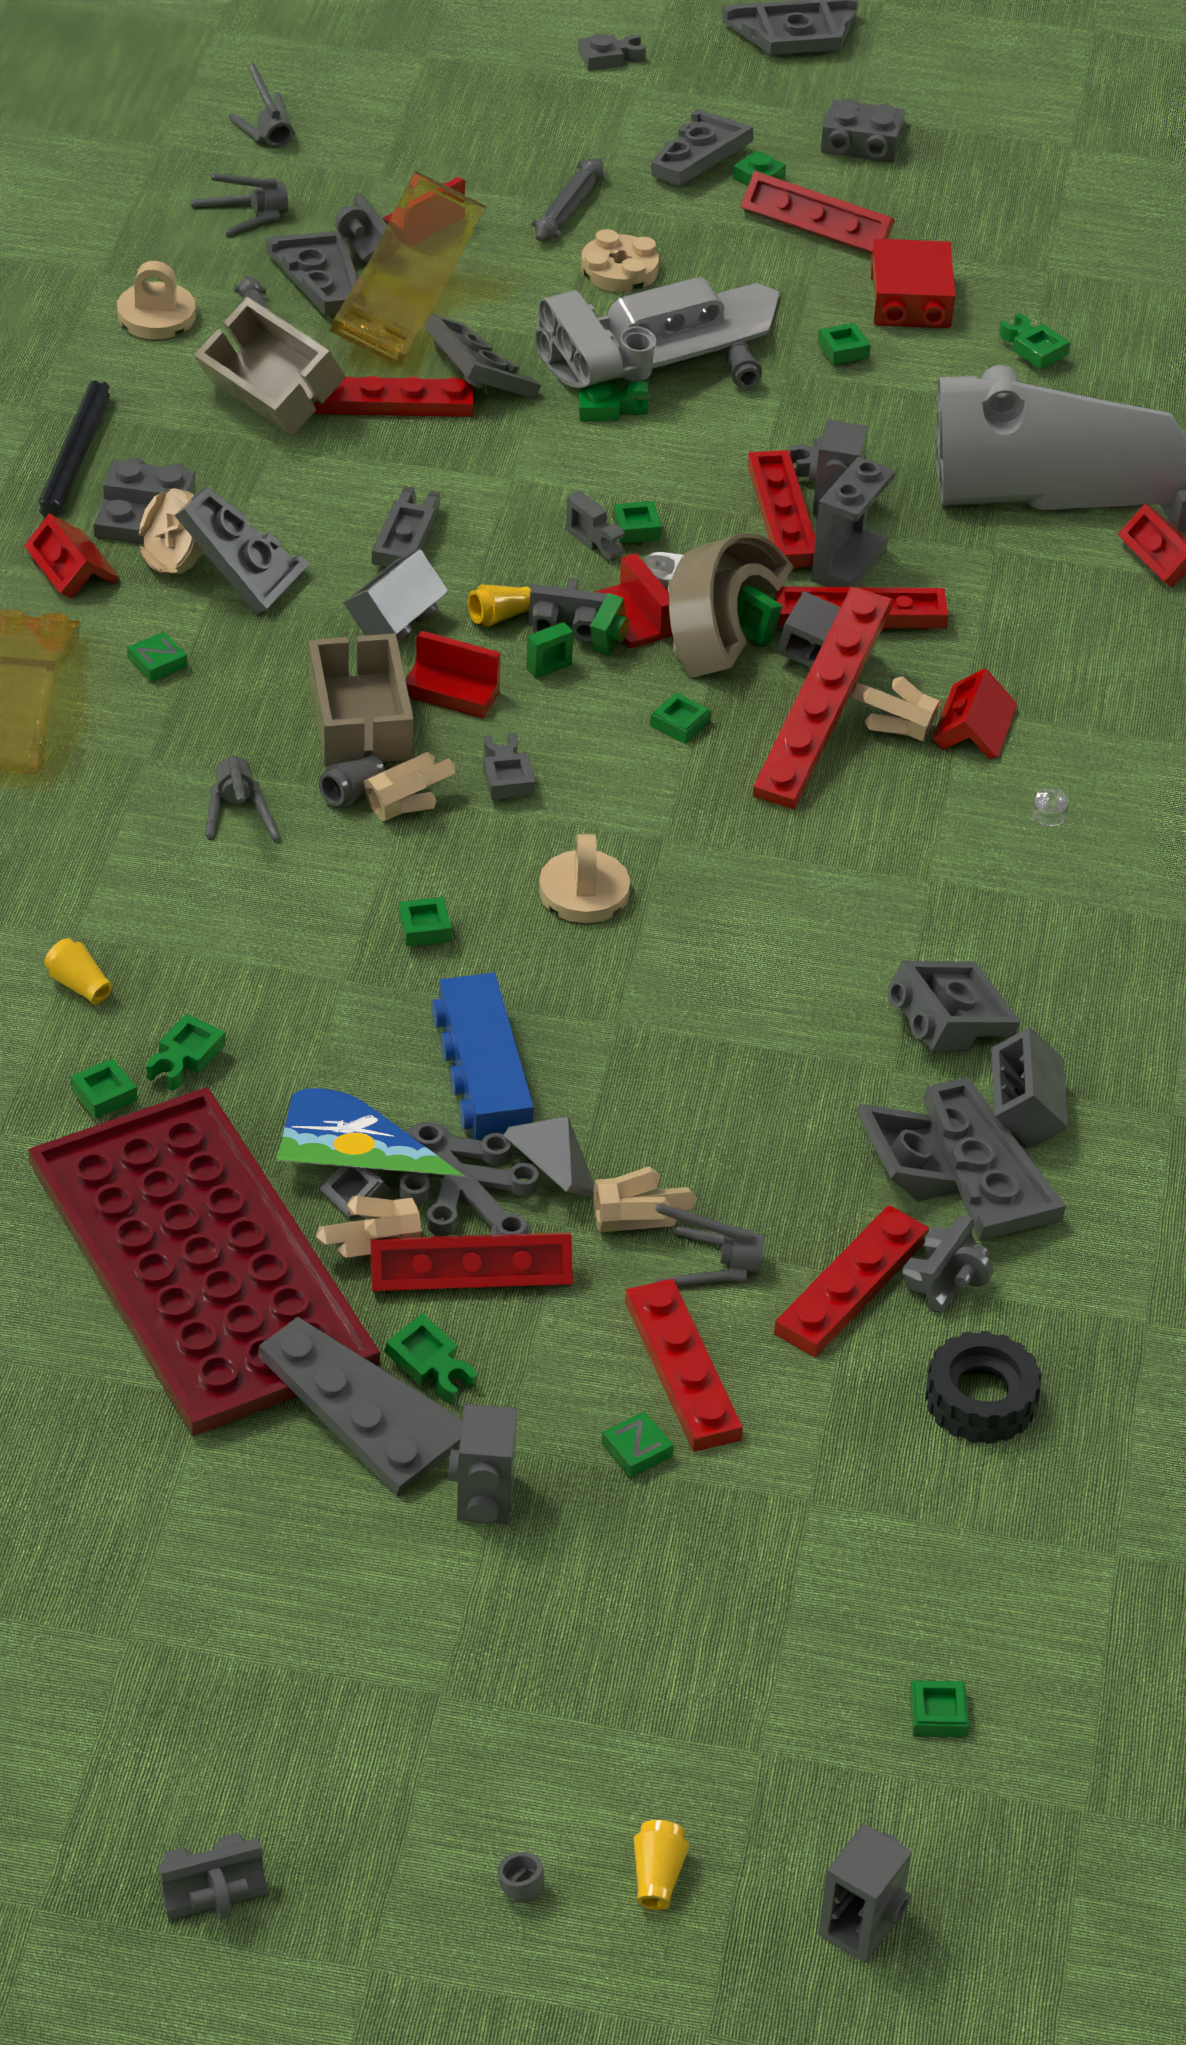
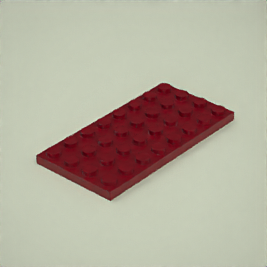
[28,1087,380,1436]

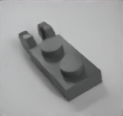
[372,486,441,567]

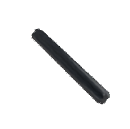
[38,380,110,517]

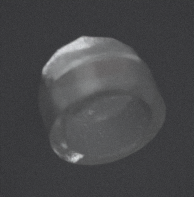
[1032,787,1069,826]

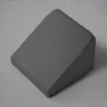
[319,1166,395,1220]

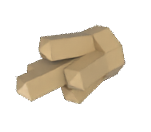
[850,676,941,742]
[364,752,455,822]
[593,1166,697,1232]
[316,1196,422,1258]

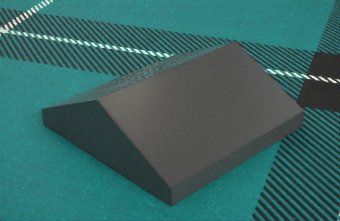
[856,1104,960,1202]

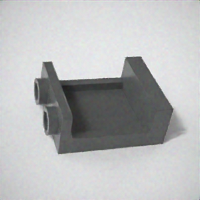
[811,457,894,587]

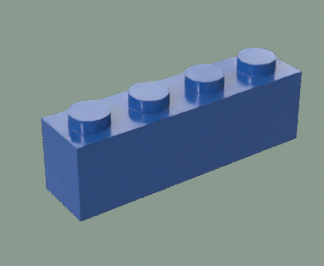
[431,973,534,1143]

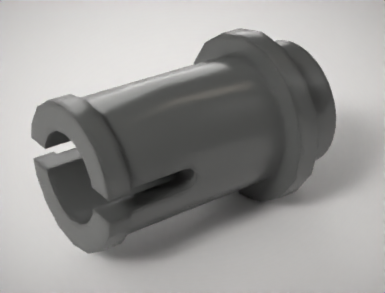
[726,342,762,389]

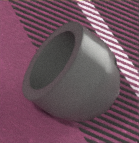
[497,1852,545,1903]

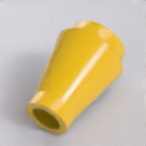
[467,584,531,627]
[44,938,113,1005]
[633,1820,689,1910]

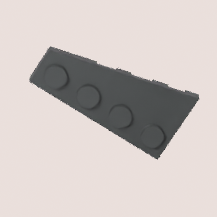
[923,1077,1066,1241]
[258,1317,463,1496]

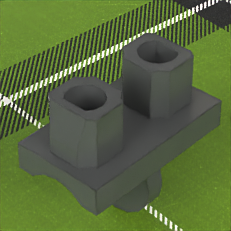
[335,193,401,265]
[529,578,607,642]
[903,1215,993,1312]
[158,1833,268,1920]

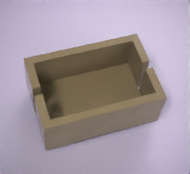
[194,297,346,436]
[308,633,414,767]

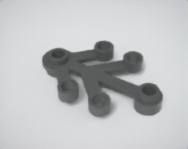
[400,1122,539,1236]

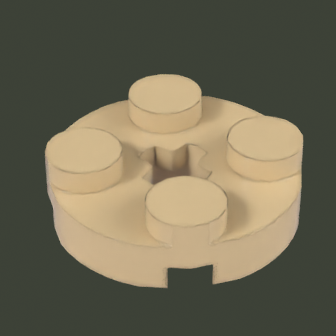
[581,229,659,292]

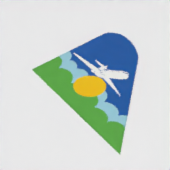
[277,1088,465,1176]

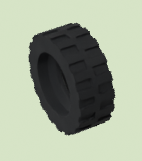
[925,1331,1042,1444]

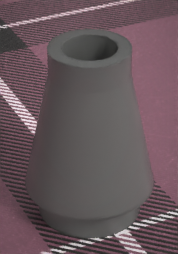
[319,755,385,807]

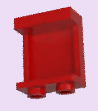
[870,238,955,328]

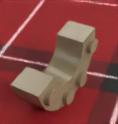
[668,533,793,678]

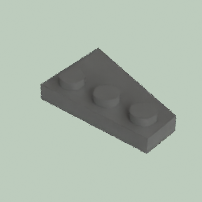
[651,108,754,186]
[265,231,363,315]
[424,313,541,399]
[174,487,310,615]

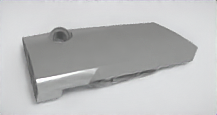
[535,277,779,388]
[936,365,1186,510]

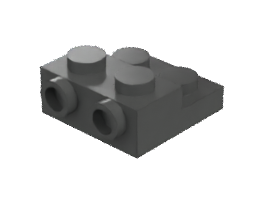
[820,99,905,162]
[94,458,196,544]
[887,961,1021,1052]

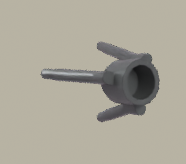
[228,63,295,148]
[190,173,288,236]
[205,756,280,841]
[655,1204,764,1287]

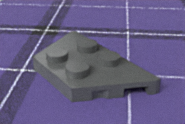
[722,0,858,56]

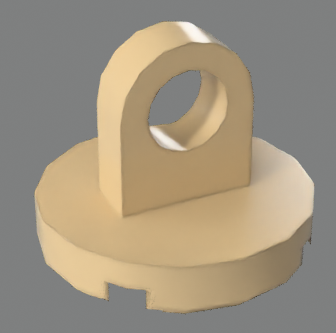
[117,261,196,340]
[139,489,206,575]
[539,834,631,924]

